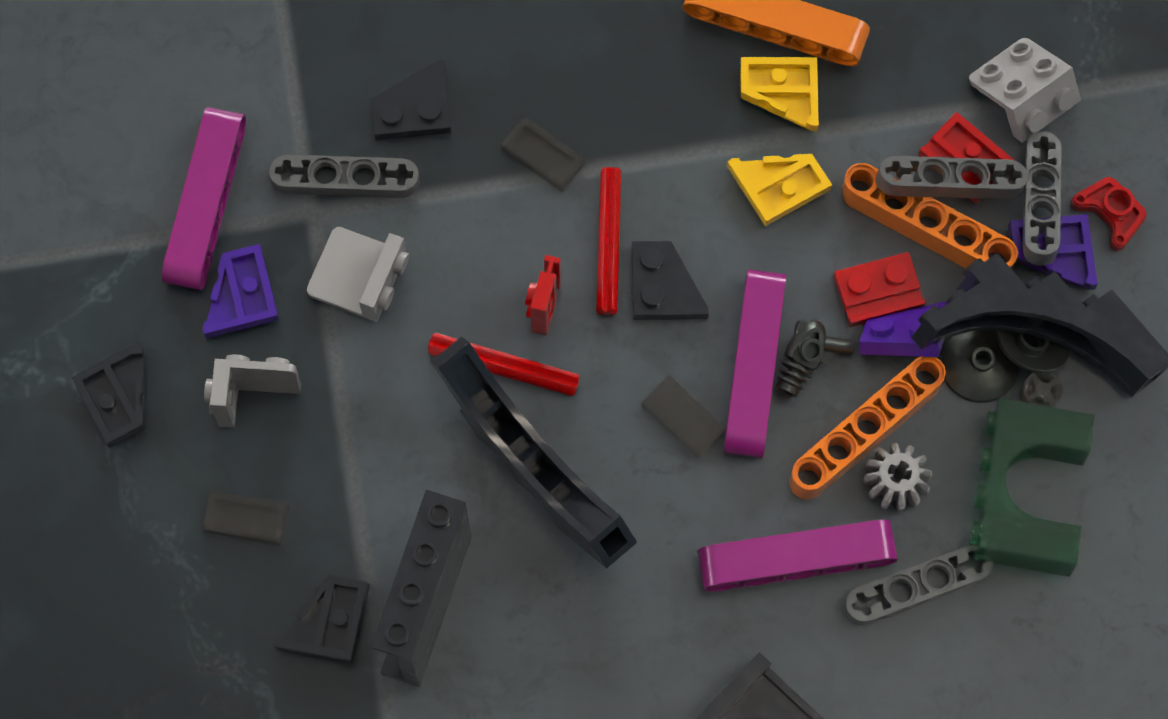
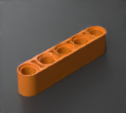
[682,0,870,66]
[841,163,1018,269]
[789,357,946,500]

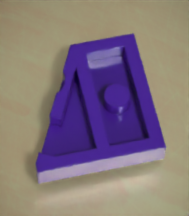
[1008,214,1098,290]
[203,244,279,339]
[859,302,947,357]

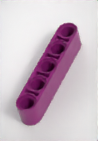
[162,107,246,290]
[723,269,786,458]
[697,520,898,592]

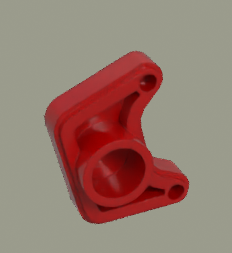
[1070,177,1147,251]

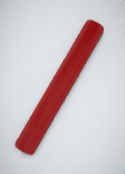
[596,167,621,315]
[428,333,580,396]

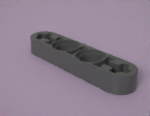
[1022,131,1062,266]
[269,154,420,197]
[875,156,1028,199]
[844,544,994,626]

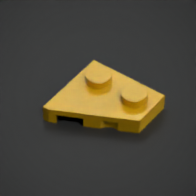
[740,57,819,131]
[727,154,832,226]

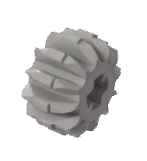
[863,442,932,512]

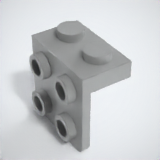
[969,38,1081,143]
[307,227,409,322]
[204,354,301,428]

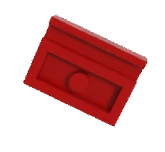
[918,112,1015,204]
[833,252,926,328]
[525,254,561,336]

